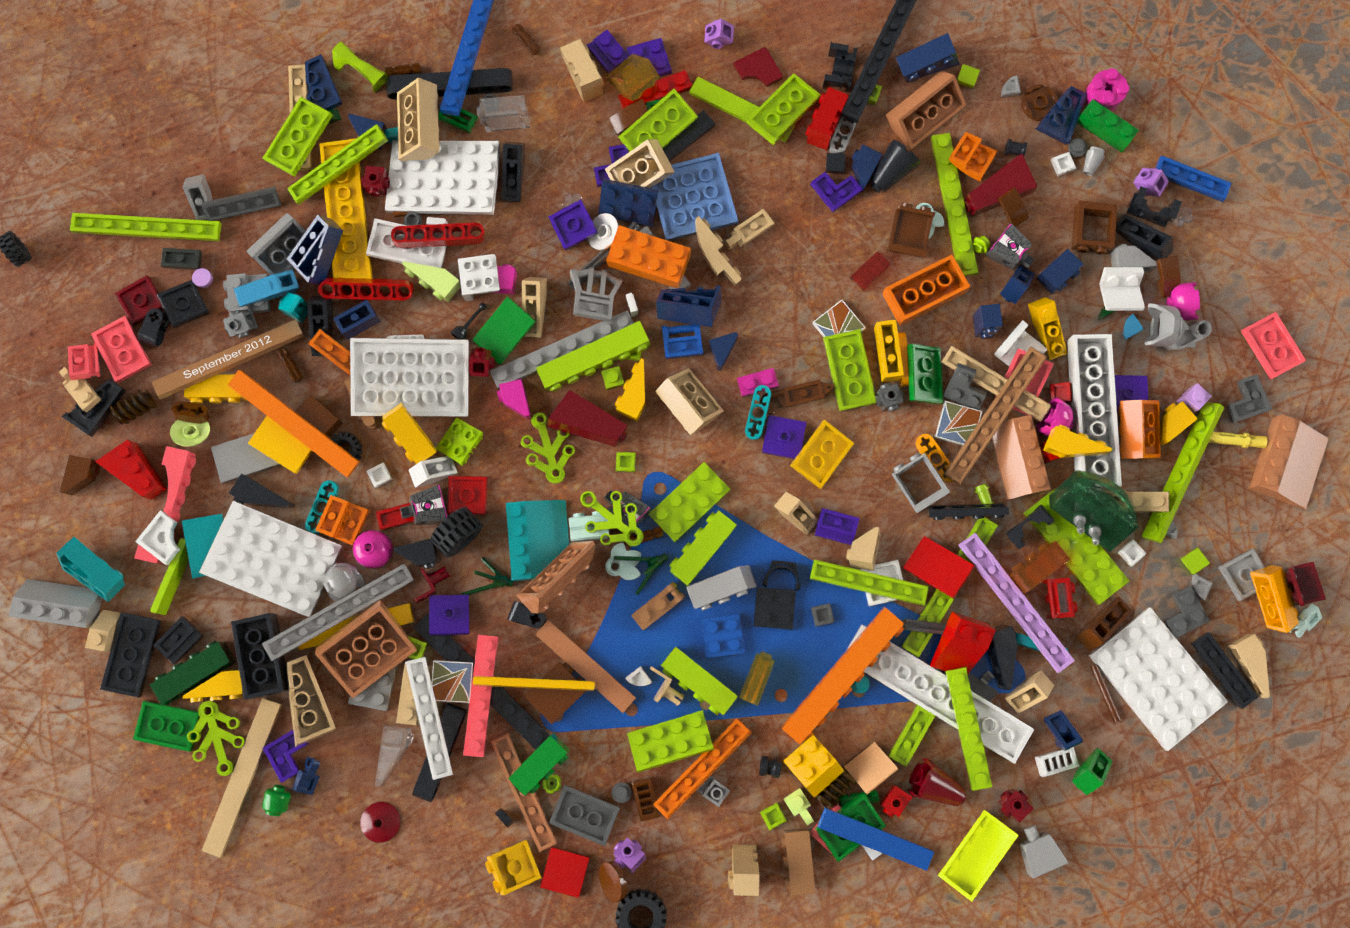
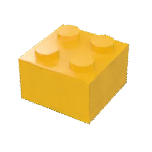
[783,735,844,798]

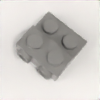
[223,273,271,313]

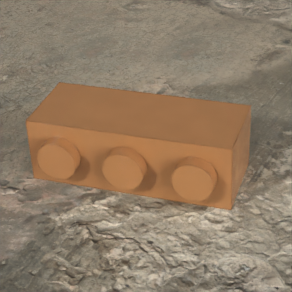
[781,829,815,896]

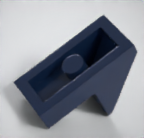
[1044,710,1083,751]

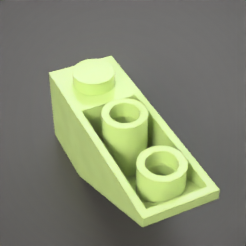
[402,261,461,302]

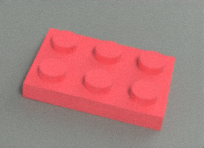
[1241,312,1306,380]
[91,316,152,383]
[994,348,1054,415]

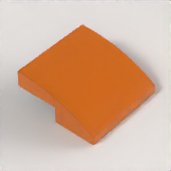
[949,132,998,182]
[315,495,370,545]

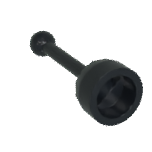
[450,303,486,340]

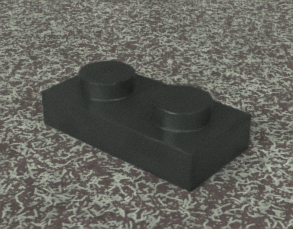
[161,248,202,270]

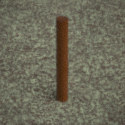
[1090,664,1121,722]

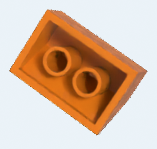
[1118,400,1161,459]

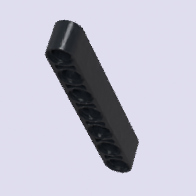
[386,68,513,100]

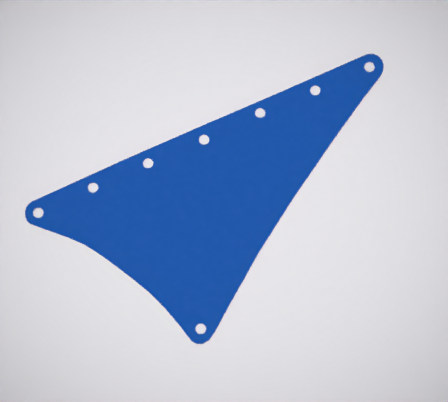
[540,472,1026,733]

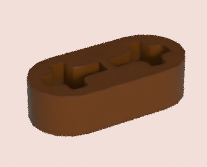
[171,401,209,424]

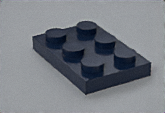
[598,179,659,226]

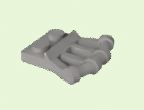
[570,267,624,322]

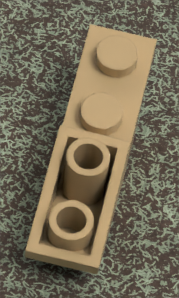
[695,216,742,286]
[1086,490,1169,513]

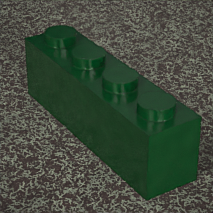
[150,641,236,705]

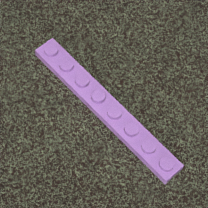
[958,533,1075,673]

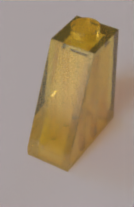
[738,651,775,706]

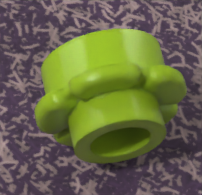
[973,236,990,254]
[542,774,561,794]

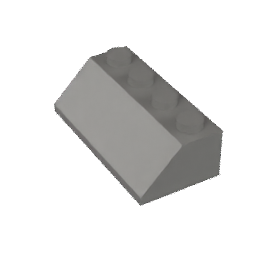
[9,579,102,628]

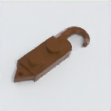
[760,380,834,415]

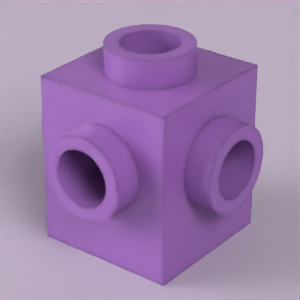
[704,19,734,49]
[1133,168,1169,197]
[613,837,646,874]

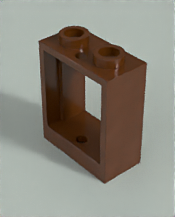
[1071,201,1118,255]

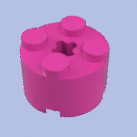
[1085,68,1129,112]

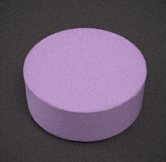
[192,268,213,288]

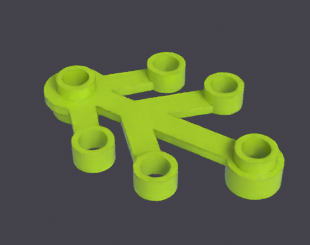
[521,412,575,484]
[580,491,643,546]
[187,701,245,776]

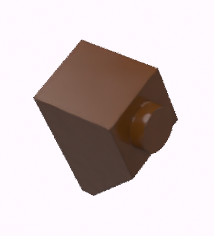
[60,455,100,496]

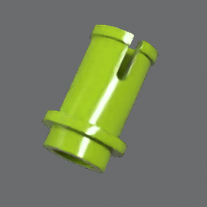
[975,483,994,504]

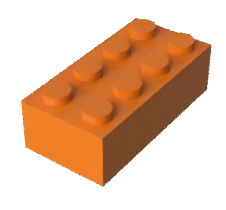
[606,225,691,288]
[882,255,970,326]

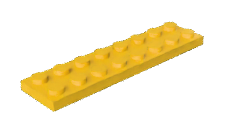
[319,138,373,279]

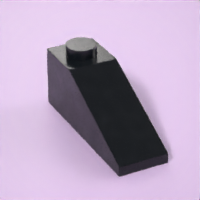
[502,142,525,202]
[1116,214,1174,261]
[307,296,333,356]
[229,473,295,508]
[987,625,1017,690]

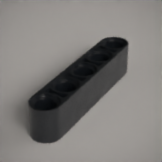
[412,703,467,802]

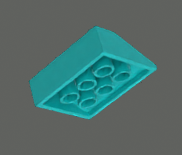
[506,500,569,582]

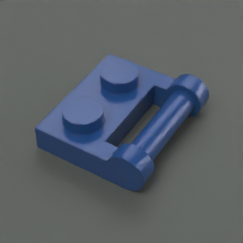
[662,324,703,359]

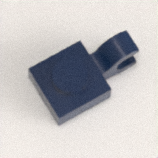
[292,757,320,795]

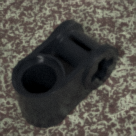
[138,308,170,347]
[507,601,547,628]

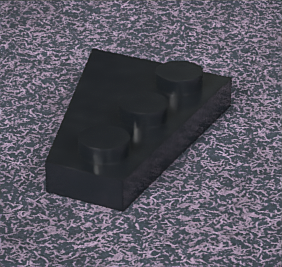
[61,379,126,437]

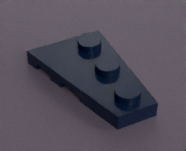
[305,54,343,110]
[1035,86,1087,145]

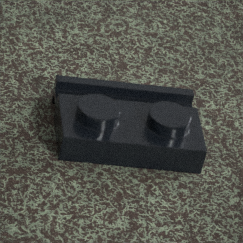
[154,616,204,665]

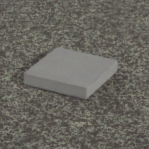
[1218,548,1265,601]

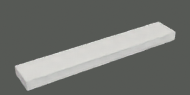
[405,657,453,780]

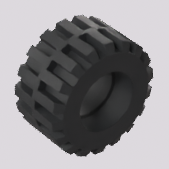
[430,507,483,558]
[615,888,667,928]

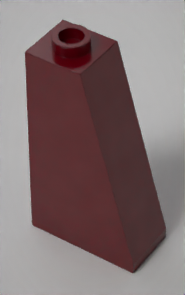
[964,154,1037,217]
[548,390,628,447]

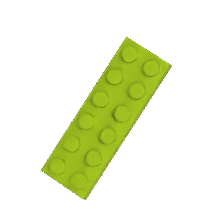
[1023,489,1129,605]

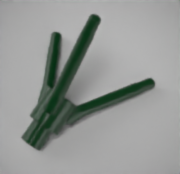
[614,553,668,595]
[461,557,514,595]

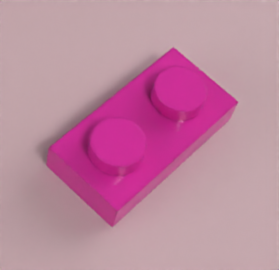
[737,368,779,397]

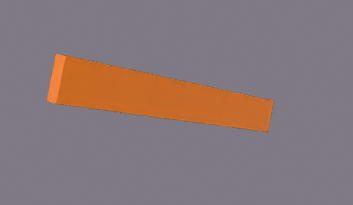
[228,370,360,477]

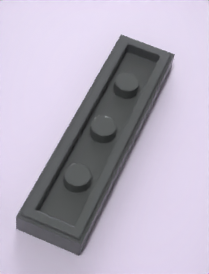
[201,186,281,221]

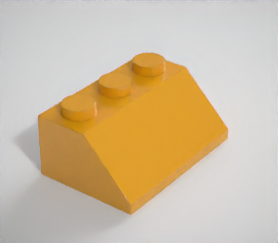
[1250,565,1299,633]

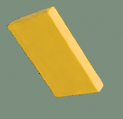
[248,416,312,474]
[790,420,854,489]

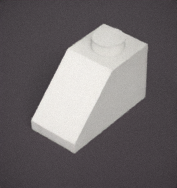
[409,456,458,487]

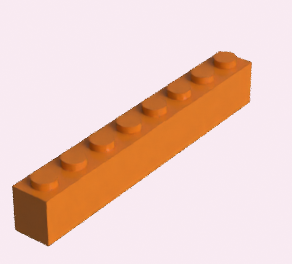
[782,606,904,744]

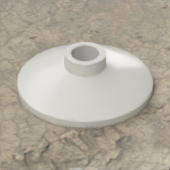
[588,213,618,250]

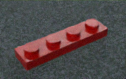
[618,70,692,109]

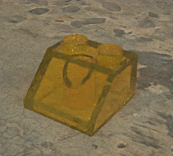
[606,54,660,101]

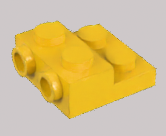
[485,840,541,895]

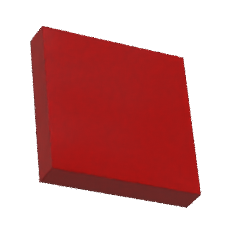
[447,476,488,515]
[540,846,590,898]

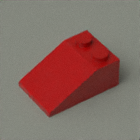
[930,611,996,674]

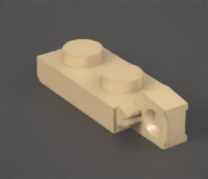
[725,209,775,250]
[59,367,101,412]

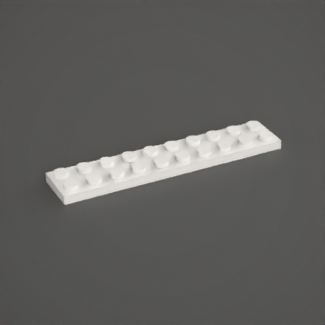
[847,625,1034,764]

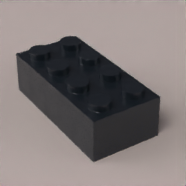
[231,613,288,700]

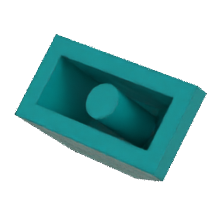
[278,292,308,324]

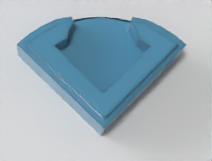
[1123,313,1143,340]

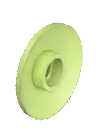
[170,420,210,447]

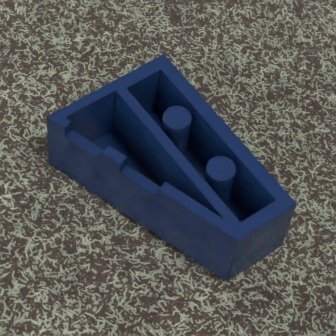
[896,33,960,83]
[287,215,343,285]
[656,286,721,327]

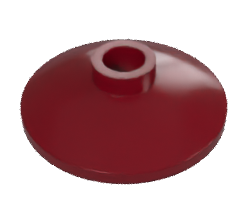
[360,802,401,843]

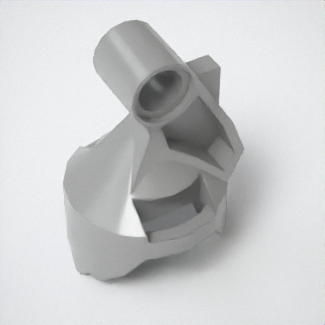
[1144,303,1212,350]

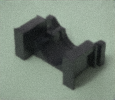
[822,41,857,92]
[1126,186,1182,227]
[1007,505,1055,550]

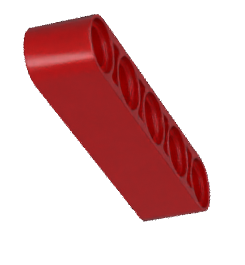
[391,222,485,248]
[318,278,414,301]

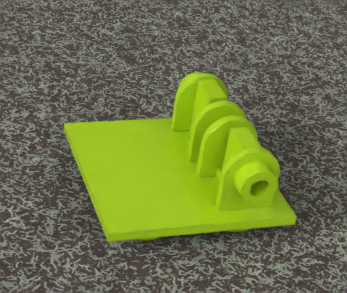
[436,417,483,466]

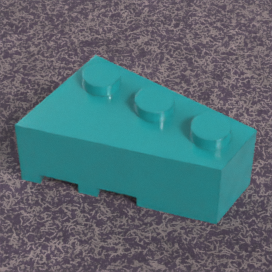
[56,537,125,602]

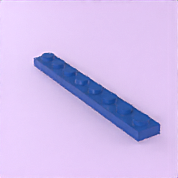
[440,0,494,116]

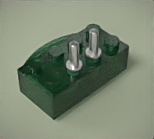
[1049,470,1138,552]

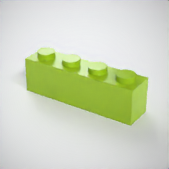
[669,510,737,587]
[661,647,738,716]

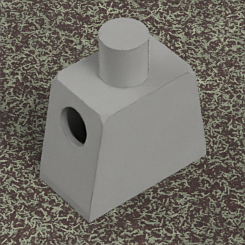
[1020,825,1068,879]

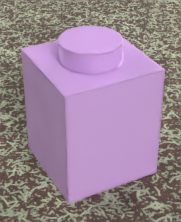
[1177,383,1212,413]

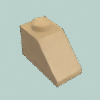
[774,492,818,535]
[847,527,881,571]
[85,610,120,652]
[1005,670,1054,713]

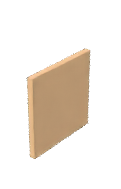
[844,742,898,794]

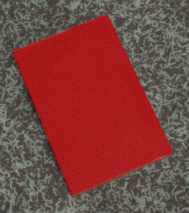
[903,536,975,599]

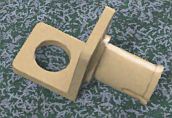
[650,666,684,706]

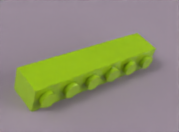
[536,321,650,392]

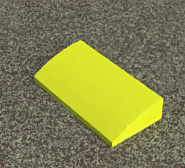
[938,810,1018,902]

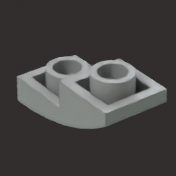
[697,776,730,807]

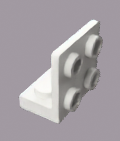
[458,254,500,301]
[1099,267,1145,311]
[994,320,1047,366]

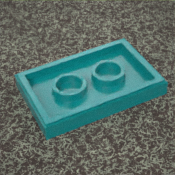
[182,514,224,578]

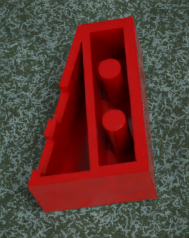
[805,87,849,151]
[95,439,167,500]

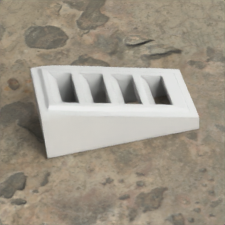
[1034,747,1079,777]

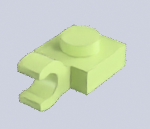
[783,788,814,826]

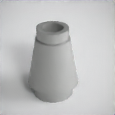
[1082,146,1105,176]

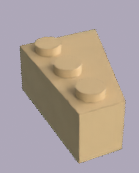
[560,39,605,103]
[728,844,759,896]

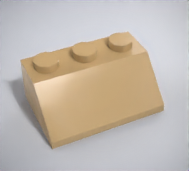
[655,368,724,435]
[396,663,444,726]

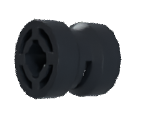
[759,756,782,779]

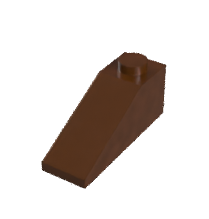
[1075,596,1132,651]

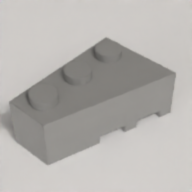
[686,565,757,611]

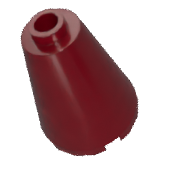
[908,758,966,806]

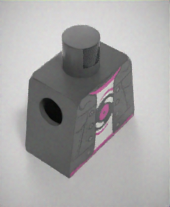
[985,223,1035,269]
[400,484,448,525]
[604,490,652,527]

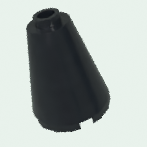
[870,140,921,193]

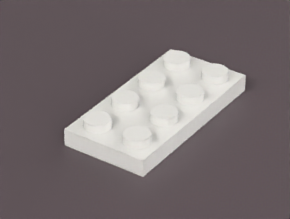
[366,219,447,268]

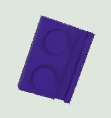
[586,30,629,75]
[814,508,859,546]

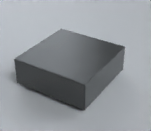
[811,603,835,627]

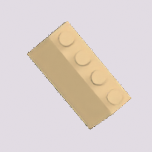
[397,78,440,161]

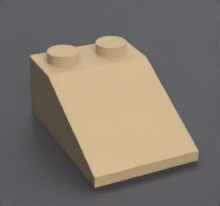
[605,139,675,188]

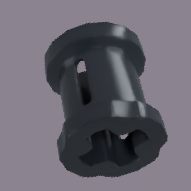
[1004,139,1027,156]

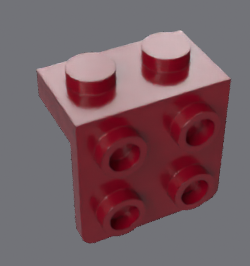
[1286,561,1326,607]

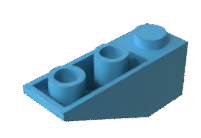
[234,270,299,307]

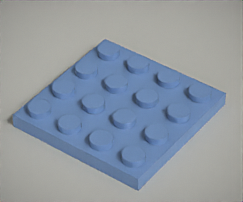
[651,153,738,241]

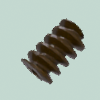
[110,389,157,425]
[816,769,857,808]

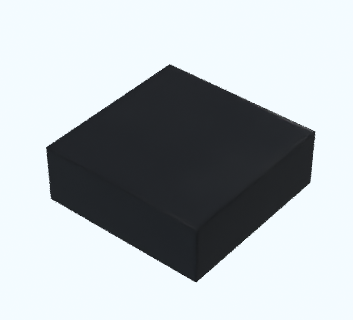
[825,153,846,174]

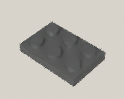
[549,785,620,846]

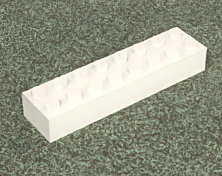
[1067,334,1122,490]

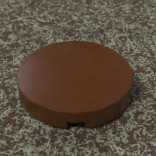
[1021,84,1059,121]
[599,861,628,903]

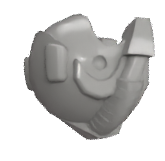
[323,563,365,602]

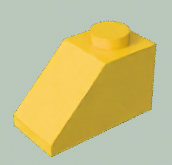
[1160,401,1197,445]

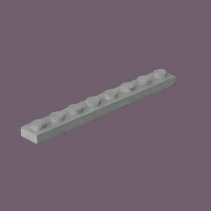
[490,310,634,389]
[262,564,414,661]

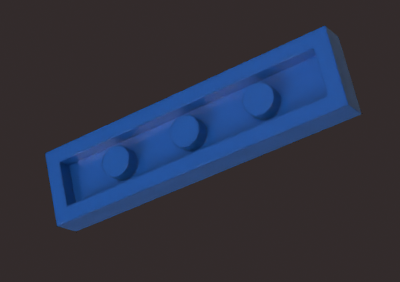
[1155,155,1232,202]

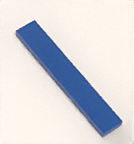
[817,807,934,871]

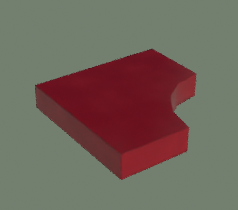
[733,46,783,87]

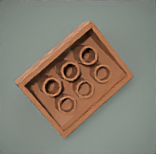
[1249,414,1329,509]
[517,541,595,613]
[315,600,417,698]

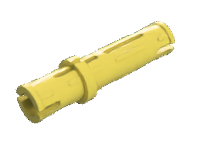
[1208,431,1267,448]

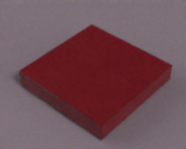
[114,275,163,326]

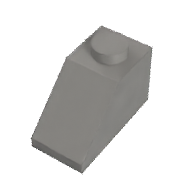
[183,174,212,220]
[1110,244,1157,272]

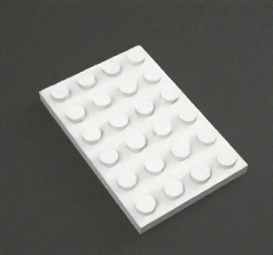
[385,140,501,215]
[350,338,469,416]
[199,501,342,617]
[1088,607,1228,751]

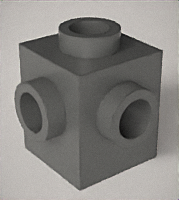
[223,310,258,339]
[875,383,905,412]

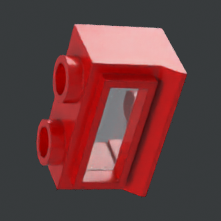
[1042,578,1078,619]

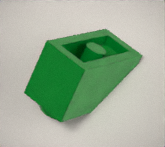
[1072,747,1113,795]

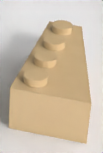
[286,655,336,747]

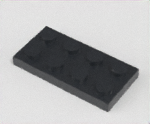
[100,612,161,698]

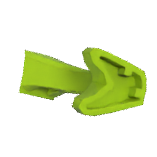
[332,42,388,93]

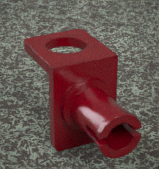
[414,566,450,604]

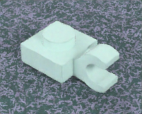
[1290,603,1322,638]

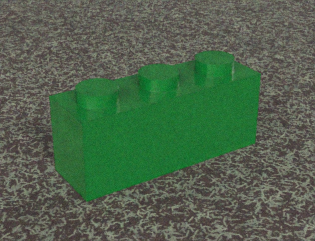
[1077,99,1139,153]
[508,733,570,796]

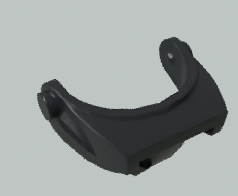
[762,560,801,591]

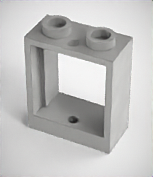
[892,452,950,513]

